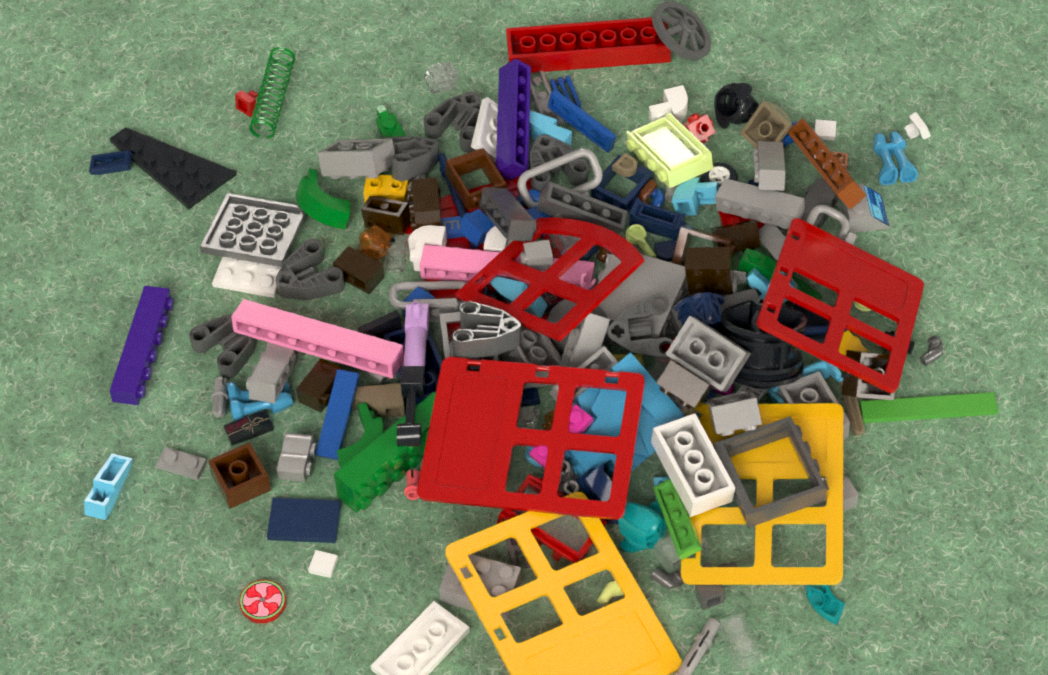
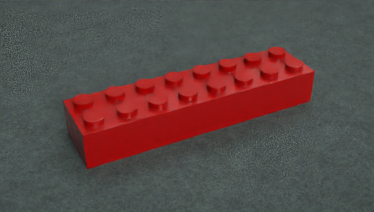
[506,17,671,73]

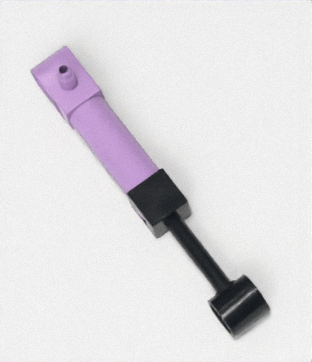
[397,301,430,446]

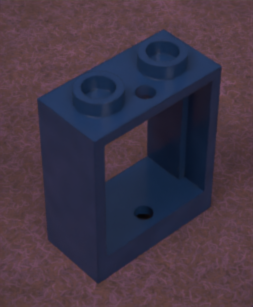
[591,155,654,215]

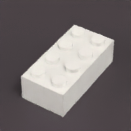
[651,413,735,517]

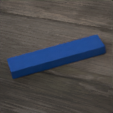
[548,89,616,153]
[316,369,360,460]

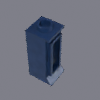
[629,197,687,241]
[576,463,627,525]

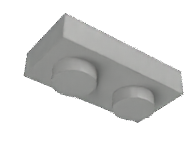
[156,447,207,480]

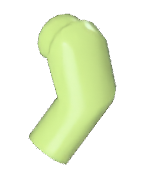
[597,581,623,606]

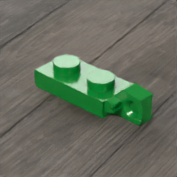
[375,105,406,137]

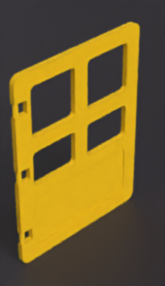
[681,403,844,585]
[445,492,682,675]

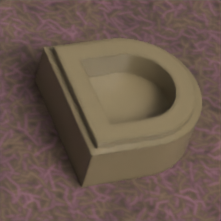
[612,153,637,177]

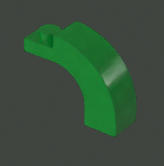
[296,168,350,230]
[336,402,384,468]

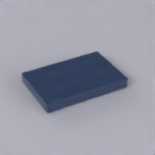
[267,498,341,543]

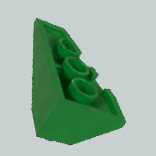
[737,248,822,300]

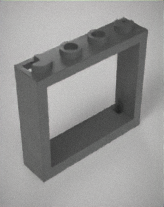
[713,416,829,528]

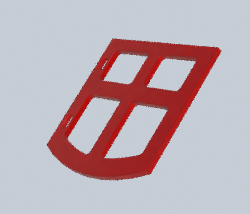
[455,218,645,342]

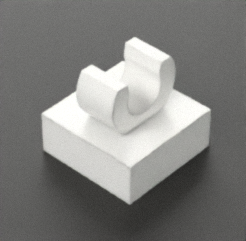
[904,112,931,139]

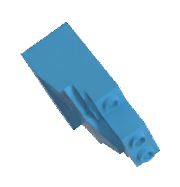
[564,353,686,478]

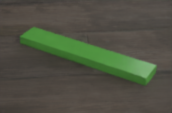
[860,392,998,423]

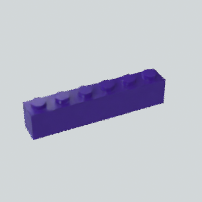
[496,59,531,181]
[109,285,174,405]

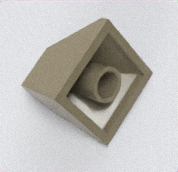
[740,100,793,148]

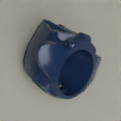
[673,292,725,329]

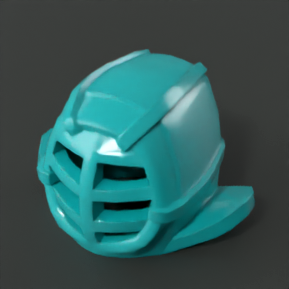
[618,502,666,553]

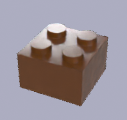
[208,442,271,509]

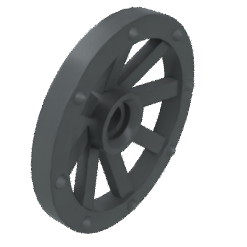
[652,1,711,61]

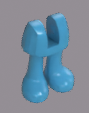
[873,131,918,185]
[226,381,293,421]

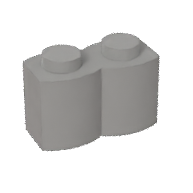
[277,432,317,482]

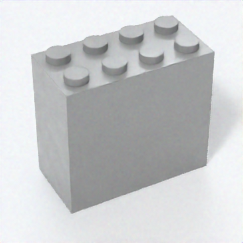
[591,254,688,359]

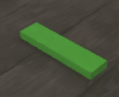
[653,479,702,560]

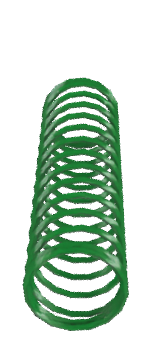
[249,47,295,139]

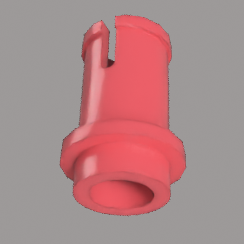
[404,470,420,500]

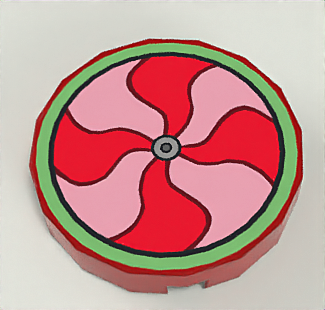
[239,580,286,623]

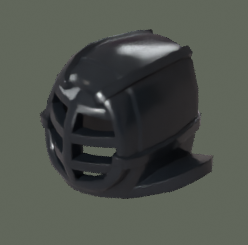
[714,82,760,129]

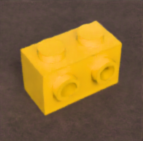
[363,175,409,203]

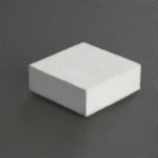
[815,120,836,141]
[308,550,338,578]

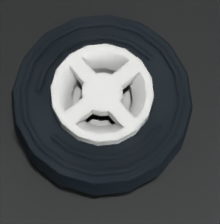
[700,162,738,188]

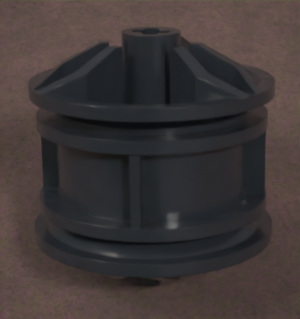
[721,298,807,389]

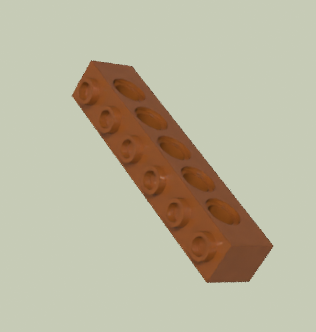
[788,118,867,209]

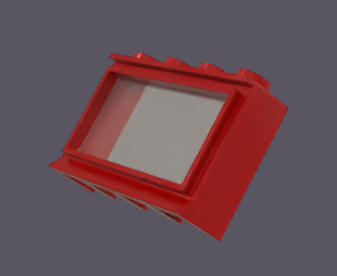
[497,474,607,564]

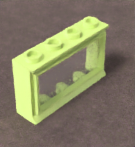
[626,112,713,188]

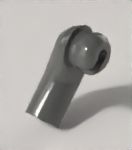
[920,336,943,366]
[650,568,684,589]

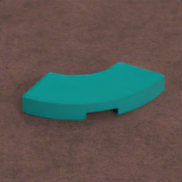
[805,585,845,625]

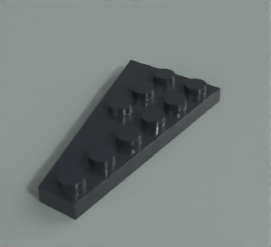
[110,127,236,210]

